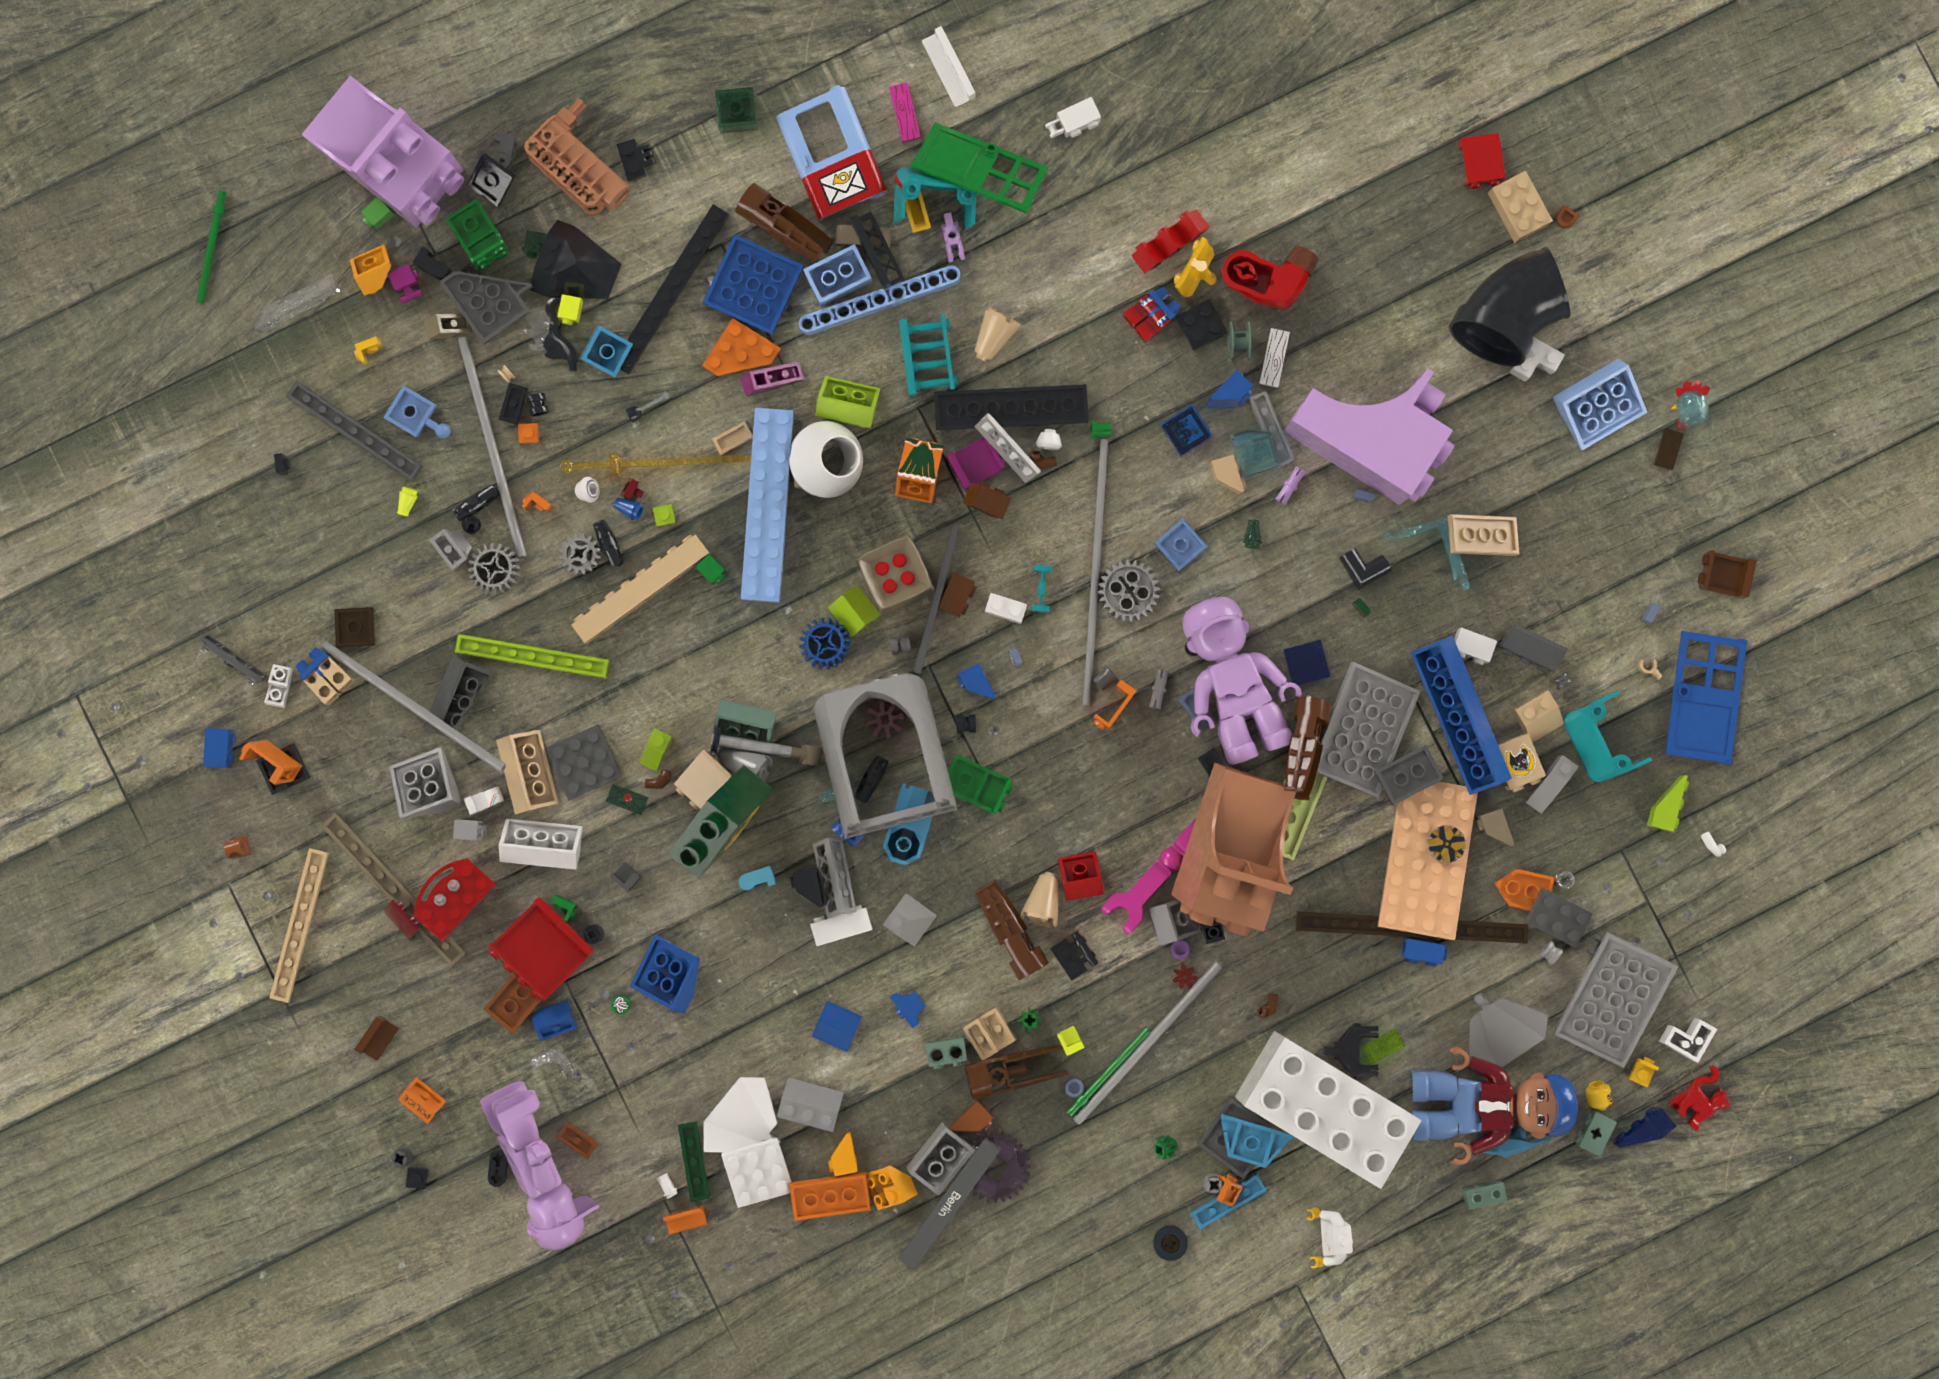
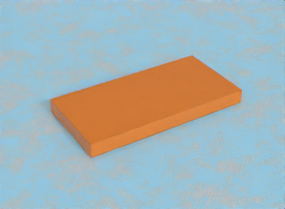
[789,1172,871,1221]

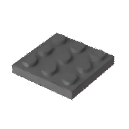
[546,724,622,801]
[1196,1097,1273,1179]

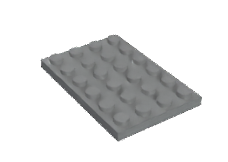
[1317,662,1420,798]
[1553,932,1678,1068]

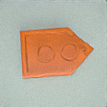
[1494,869,1555,911]

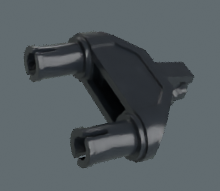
[1324,1023,1379,1079]

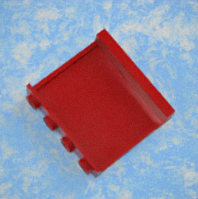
[488,897,594,1002]

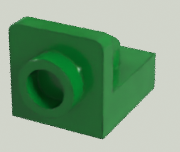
[551,894,578,922]

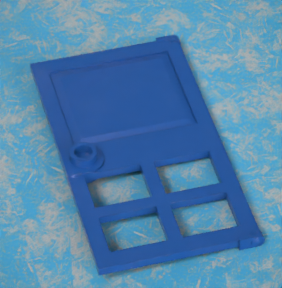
[1665,631,1748,765]

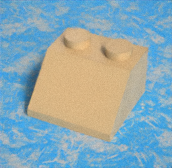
[1511,690,1564,743]

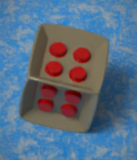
[856,535,934,615]

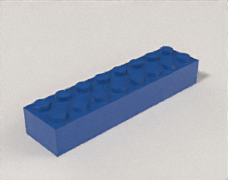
[1411,636,1512,795]

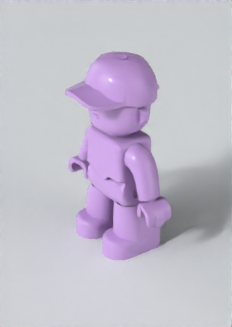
[1182,597,1302,765]
[480,1081,600,1250]

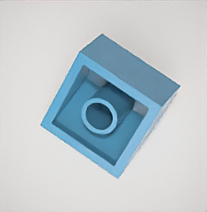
[579,325,633,377]

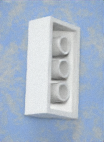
[499,818,583,870]

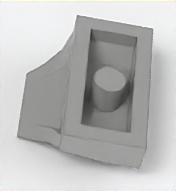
[429,529,472,571]

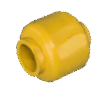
[1585,1081,1613,1111]

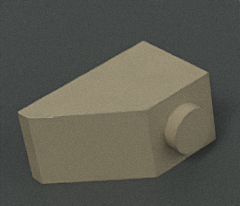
[424,314,472,339]
[1476,808,1515,846]

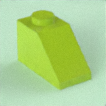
[639,728,674,772]

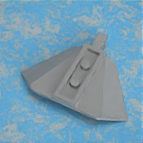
[1469,992,1548,1067]

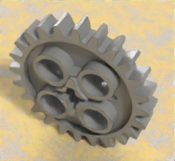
[1098,560,1160,622]

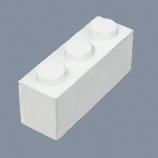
[810,905,873,946]

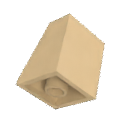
[674,750,733,810]

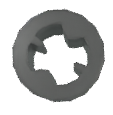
[1552,672,1572,689]

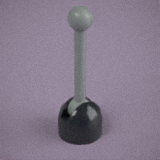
[626,392,670,423]

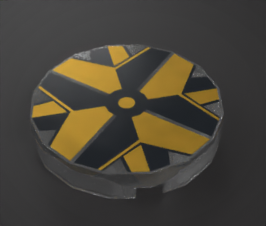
[1427,825,1466,864]

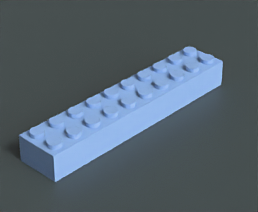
[741,408,794,603]

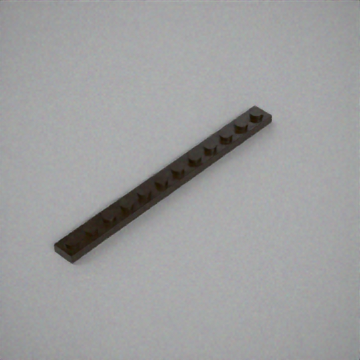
[1296,911,1528,944]

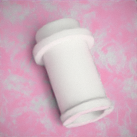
[656,1173,678,1199]

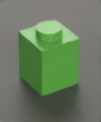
[361,197,394,230]

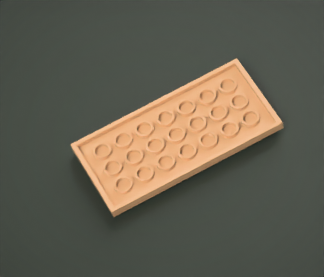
[1378,782,1478,940]

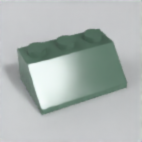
[713,699,777,755]

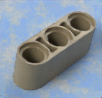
[835,225,891,250]

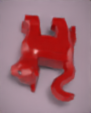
[1668,1065,1730,1131]

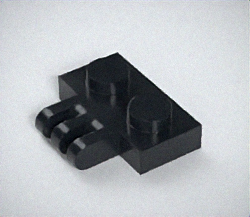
[616,139,656,182]

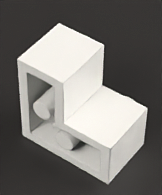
[1509,337,1565,382]
[1659,1018,1717,1063]

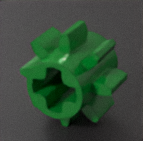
[1018,1007,1042,1032]
[1154,1135,1178,1160]

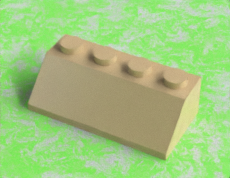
[496,729,559,814]

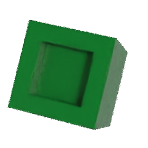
[695,554,727,585]

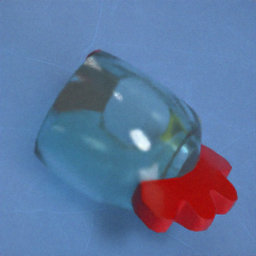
[1671,381,1710,431]

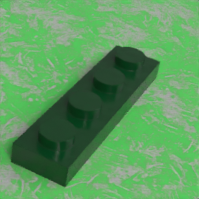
[678,1121,710,1202]

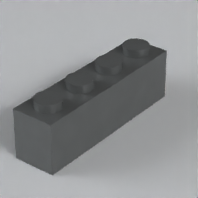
[423,656,494,738]

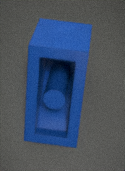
[957,663,996,700]

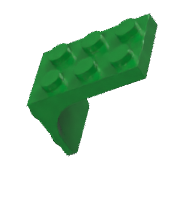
[445,198,510,270]
[948,754,1014,815]

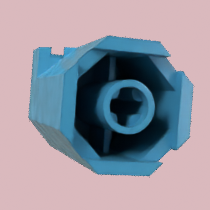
[883,783,935,865]

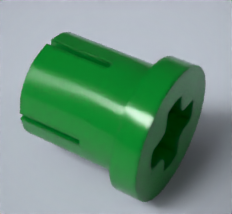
[1090,420,1111,439]

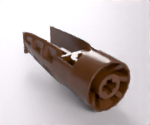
[735,183,834,264]
[1284,696,1332,801]
[975,879,1049,980]
[965,1044,1069,1100]

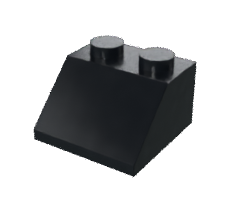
[790,868,825,907]

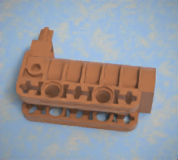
[524,98,631,216]

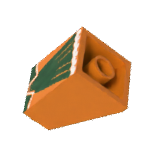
[895,438,944,503]

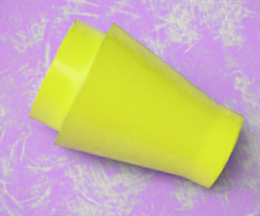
[397,487,418,516]

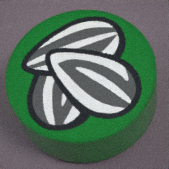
[611,995,631,1015]

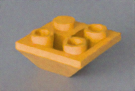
[866,1166,918,1210]

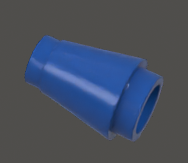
[613,498,643,520]

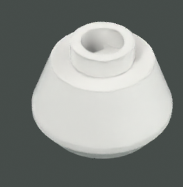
[1036,429,1062,450]
[575,477,600,503]

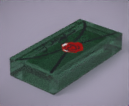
[605,784,649,815]

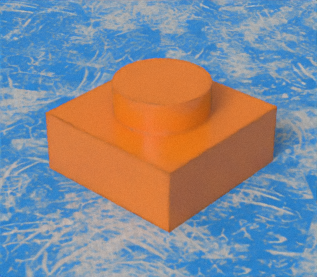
[518,423,539,444]

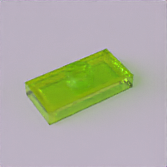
[1361,1029,1405,1064]

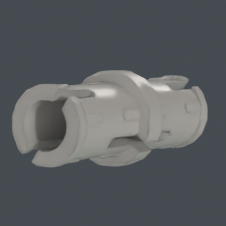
[1149,669,1169,709]

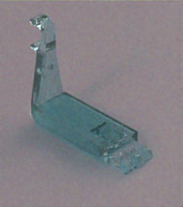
[1386,516,1470,591]

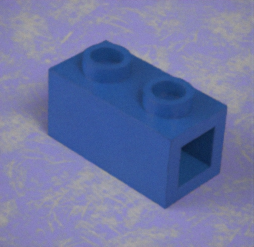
[1401,938,1447,967]

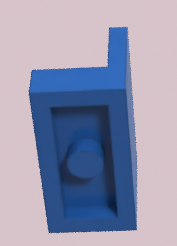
[532,1000,577,1041]

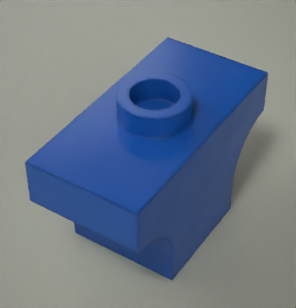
[890,990,926,1028]

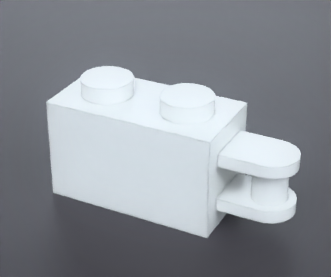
[1045,97,1101,138]

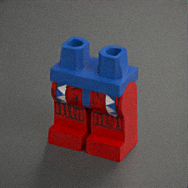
[1122,287,1181,344]

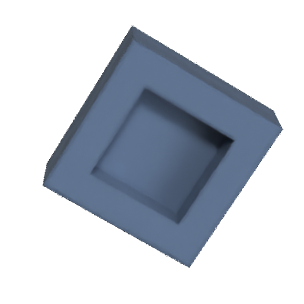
[1352,489,1375,503]
[1640,603,1661,624]

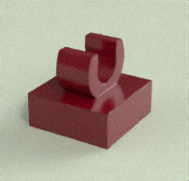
[620,478,644,499]

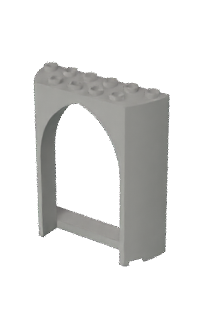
[814,673,958,839]

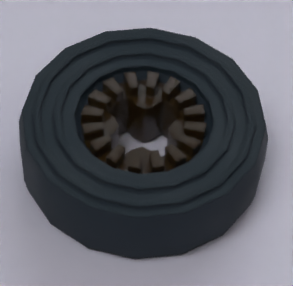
[1153,1226,1188,1261]

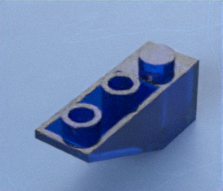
[1613,1107,1677,1148]

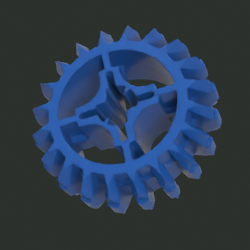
[799,618,851,669]

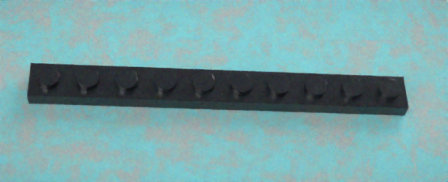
[620,204,730,375]

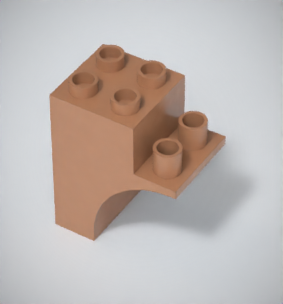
[1171,763,1296,936]

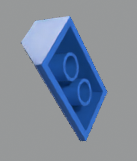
[1205,370,1254,409]

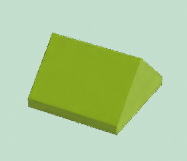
[828,585,881,638]

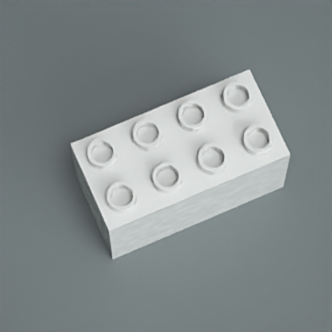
[1235,1031,1422,1189]

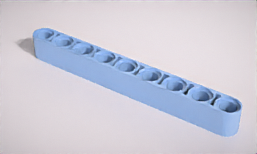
[799,265,960,335]

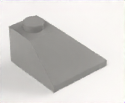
[883,893,937,947]

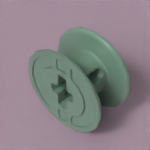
[1228,321,1251,360]

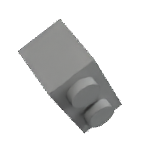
[453,819,487,841]

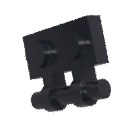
[1050,931,1099,981]

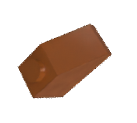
[949,1099,994,1132]

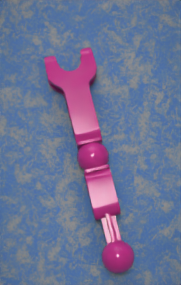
[1101,819,1196,935]

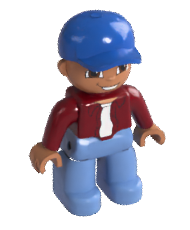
[1410,1047,1578,1165]

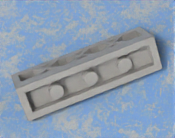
[974,413,1041,483]
[813,837,857,918]

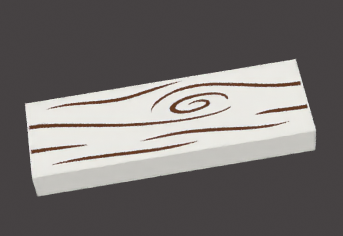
[1259,328,1290,389]

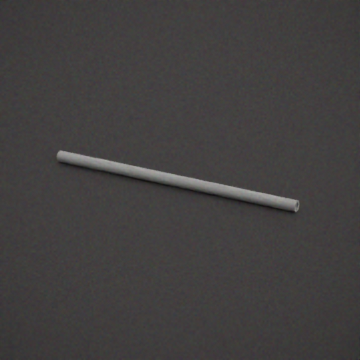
[1073,962,1222,1125]

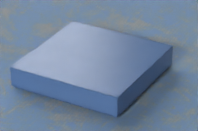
[1154,518,1208,572]

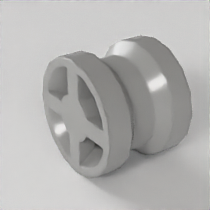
[1538,941,1563,965]

